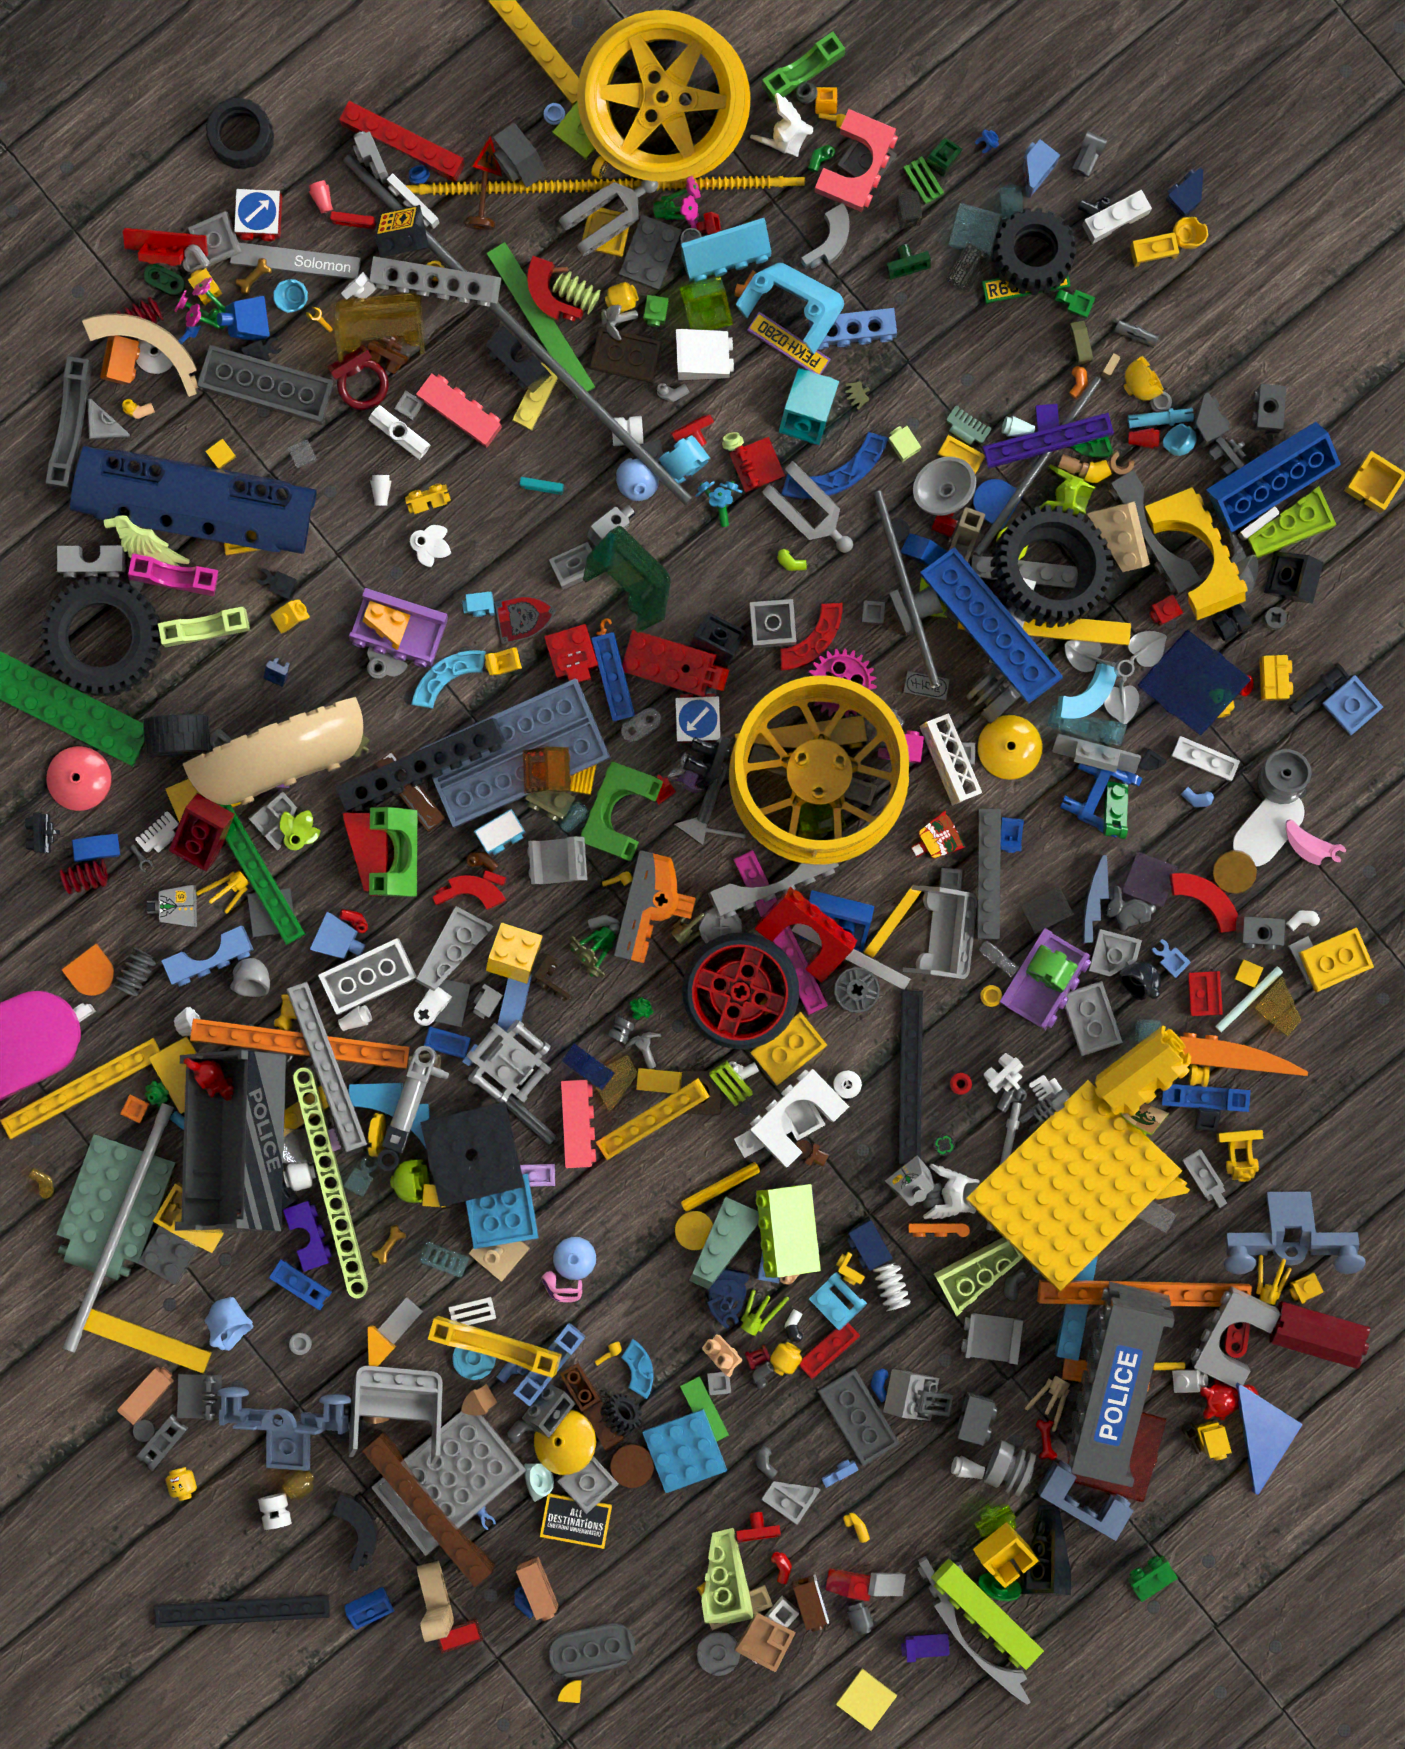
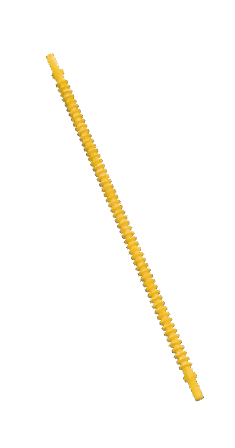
[405,175,805,196]

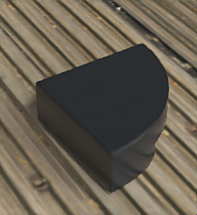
[1138,749,1167,771]

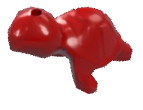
[1200,1378,1259,1420]

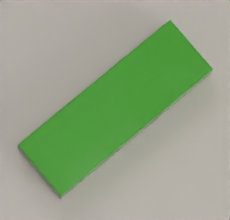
[680,1376,729,1442]

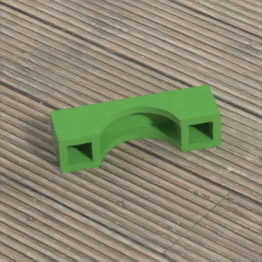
[762,32,845,103]

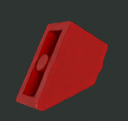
[825,1568,871,1601]

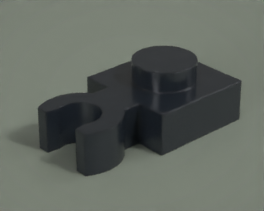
[241,337,283,361]
[256,568,298,600]

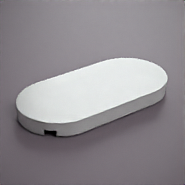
[1233,798,1304,866]

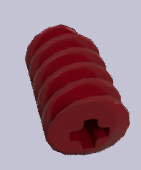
[116,296,164,337]
[60,859,108,895]

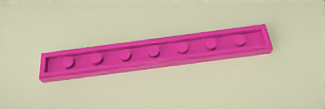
[733,850,828,1015]

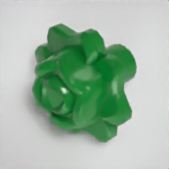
[629,997,654,1020]
[145,1081,169,1107]

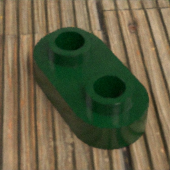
[144,264,185,296]

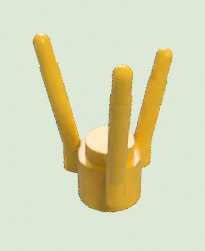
[196,870,249,914]
[1256,1255,1292,1305]

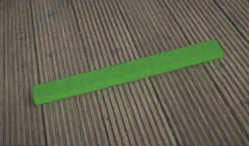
[487,242,595,399]

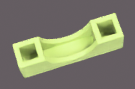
[158,607,250,647]

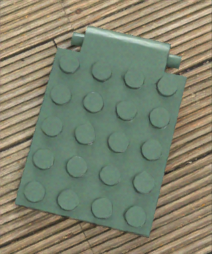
[56,1134,176,1280]

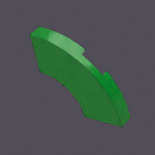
[1070,436,1113,458]

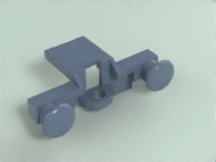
[1223,1192,1366,1275]
[217,1387,351,1471]

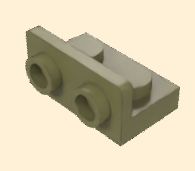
[525,786,575,822]

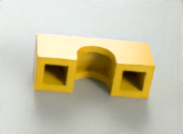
[1195,1420,1232,1460]

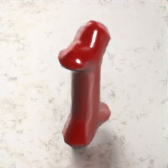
[1036,1420,1057,1460]

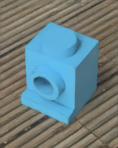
[462,592,495,617]

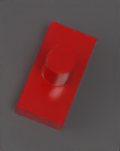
[670,414,714,446]
[736,1512,781,1543]

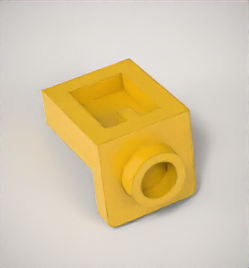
[1289,1272,1323,1304]

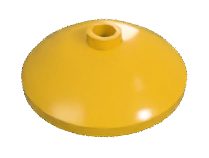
[977,715,1042,780]
[534,1409,596,1475]

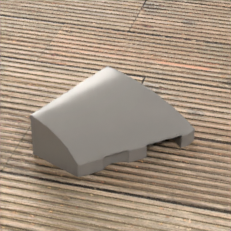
[248,790,297,850]

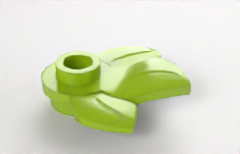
[279,810,320,850]

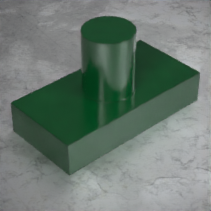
[887,245,931,280]

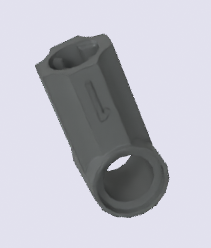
[1072,131,1107,178]

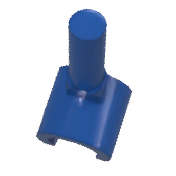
[178,325,201,344]

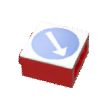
[235,189,282,242]
[676,693,720,743]

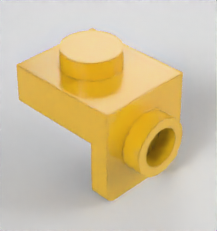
[270,599,310,633]
[485,648,522,675]
[836,1252,865,1285]

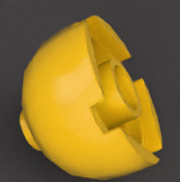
[1123,356,1164,401]

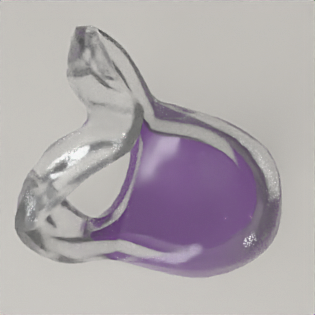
[667,752,706,793]

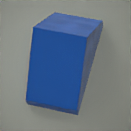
[900,533,948,566]

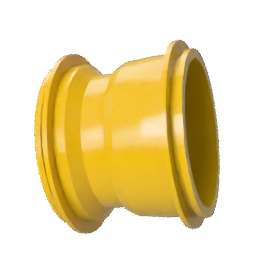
[577,10,750,183]

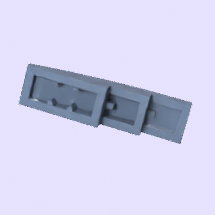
[1082,855,1109,943]

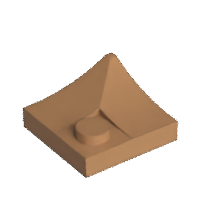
[734,1612,796,1672]

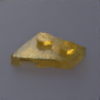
[1254,977,1302,1036]
[590,1055,638,1111]

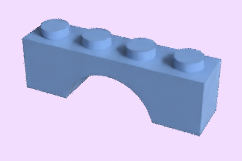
[162,926,254,987]
[513,1323,585,1406]

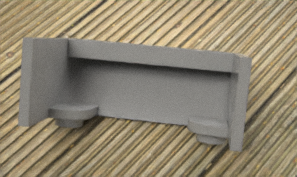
[903,885,977,979]

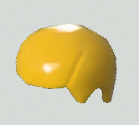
[1173,217,1208,249]

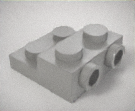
[353,131,389,184]

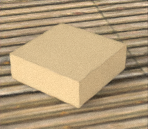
[1101,353,1120,379]

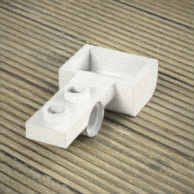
[734,1100,825,1158]

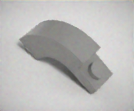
[801,203,849,269]

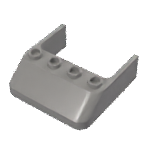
[349,1366,442,1464]

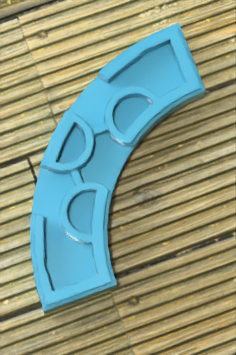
[411,650,486,709]
[1056,663,1117,719]

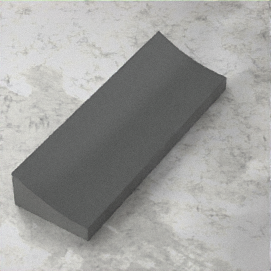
[197,345,334,425]

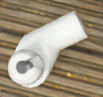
[1286,910,1320,931]

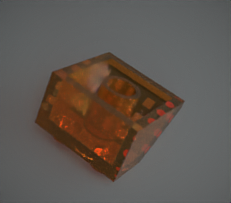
[523,747,571,794]

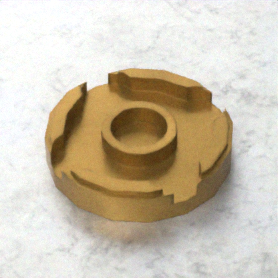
[1213,850,1257,894]

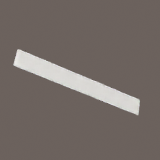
[792,924,911,990]

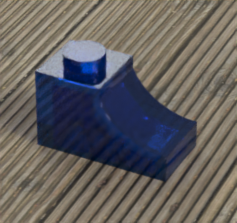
[562,1043,615,1090]

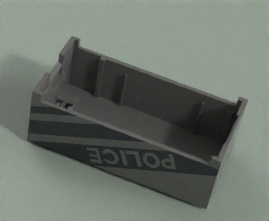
[175,1050,286,1233]

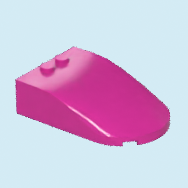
[0,991,81,1101]

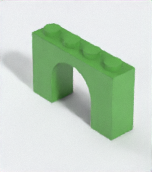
[581,762,663,862]
[369,807,417,897]

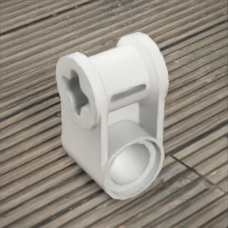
[414,987,452,1026]

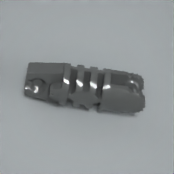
[1019,1088,1070,1133]

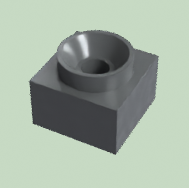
[493,123,547,188]

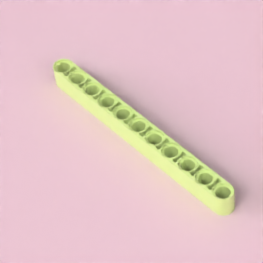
[293,1067,368,1298]

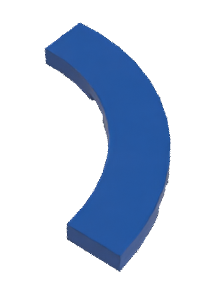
[781,432,888,499]

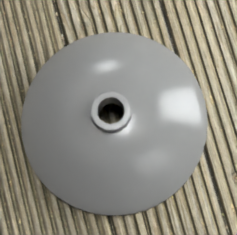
[913,457,976,515]

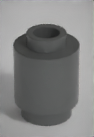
[847,1600,874,1635]

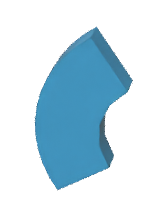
[621,1339,653,1399]

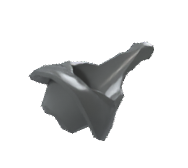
[1226,528,1258,597]

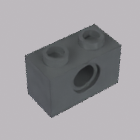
[1251,384,1287,432]
[1235,917,1285,950]

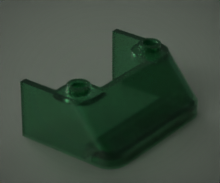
[583,526,671,633]

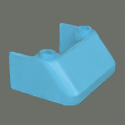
[736,263,844,354]

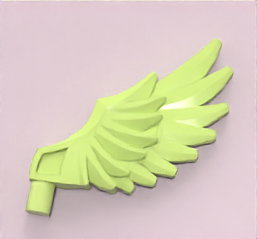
[104,515,190,566]

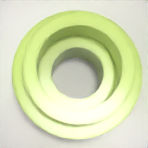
[722,432,744,451]

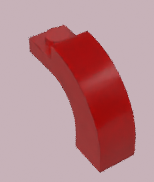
[527,256,584,322]

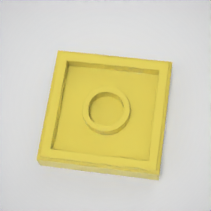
[836,1669,897,1731]

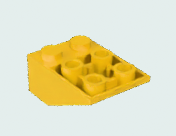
[153,1183,224,1253]

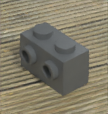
[522,1384,575,1438]

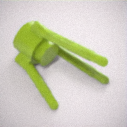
[741,1289,789,1336]

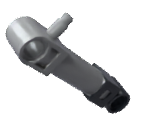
[377,1046,449,1171]

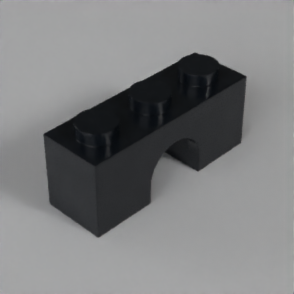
[485,326,551,393]

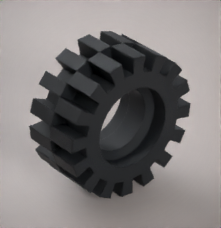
[600,1393,642,1437]

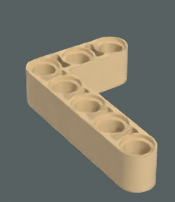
[417,1561,454,1642]

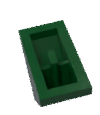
[927,137,962,177]

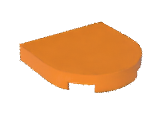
[62,944,114,996]

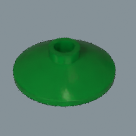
[978,1572,1021,1601]

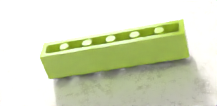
[931,1558,1044,1670]

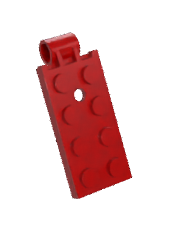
[622,630,730,697]

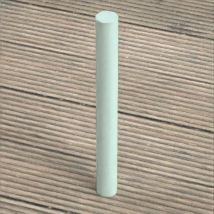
[1215,966,1283,1032]

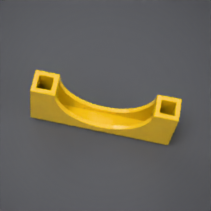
[1145,487,1248,620]

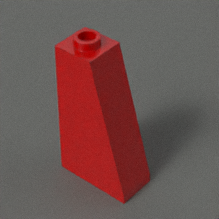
[343,813,388,896]

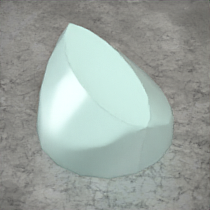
[524,1464,554,1502]

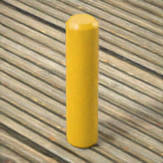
[1153,1362,1185,1370]

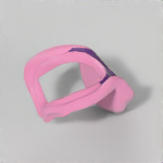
[541,1271,582,1302]

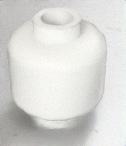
[833,1070,862,1099]
[283,1160,317,1191]

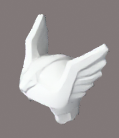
[750,93,813,157]
[923,1164,980,1220]

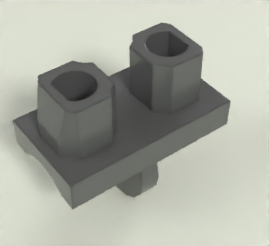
[1207,437,1246,477]

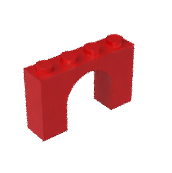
[755,887,857,983]

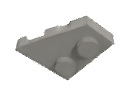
[761,1481,820,1525]

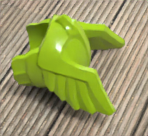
[1039,464,1095,515]

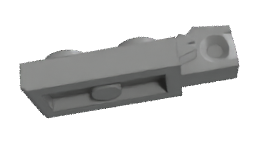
[1182,1149,1227,1208]

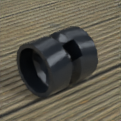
[1212,604,1252,643]

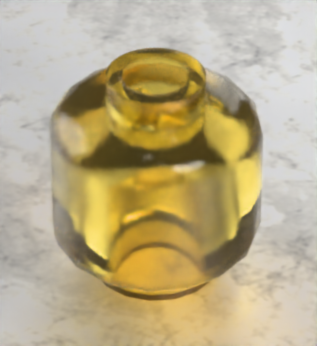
[281,1470,315,1500]

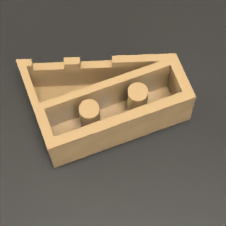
[1087,501,1150,572]

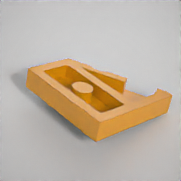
[363,601,411,650]

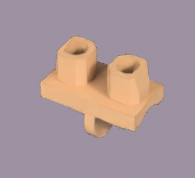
[702,1334,742,1377]

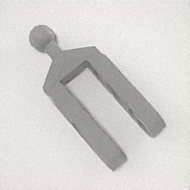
[559,180,658,256]
[762,461,853,553]

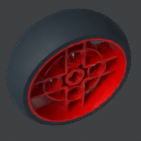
[682,933,799,1049]

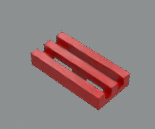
[330,211,376,230]

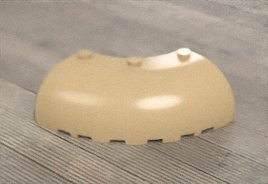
[183,697,363,805]

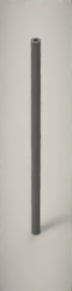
[974,376,1102,557]
[874,491,940,688]

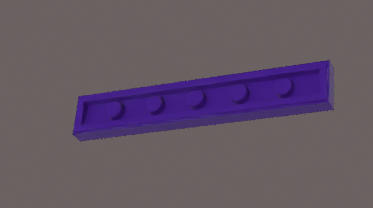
[983,413,1114,469]

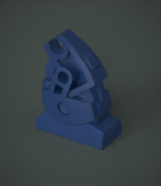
[707,1268,750,1329]

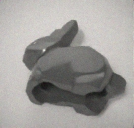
[1106,886,1156,931]

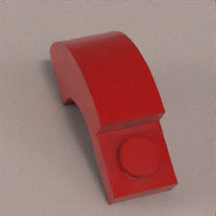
[433,875,507,910]

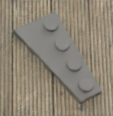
[415,906,494,991]

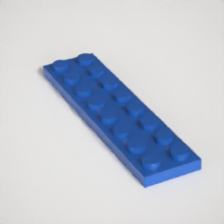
[920,547,1063,704]

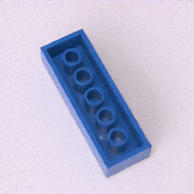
[1206,422,1341,533]

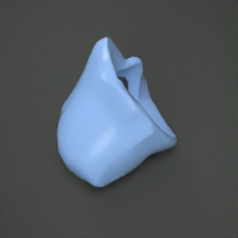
[204,1297,253,1351]

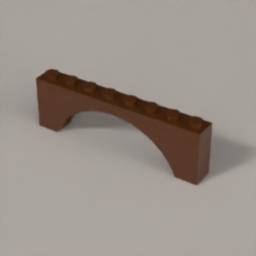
[362,1432,495,1587]

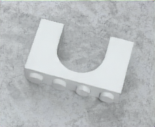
[749,1069,849,1168]

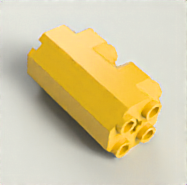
[1094,1025,1191,1116]

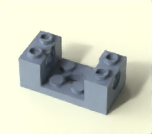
[1036,1460,1134,1541]

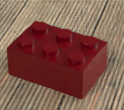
[169,793,235,872]

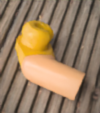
[122,399,155,419]

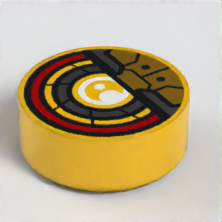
[591,156,608,179]

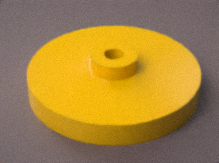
[675,1211,713,1250]

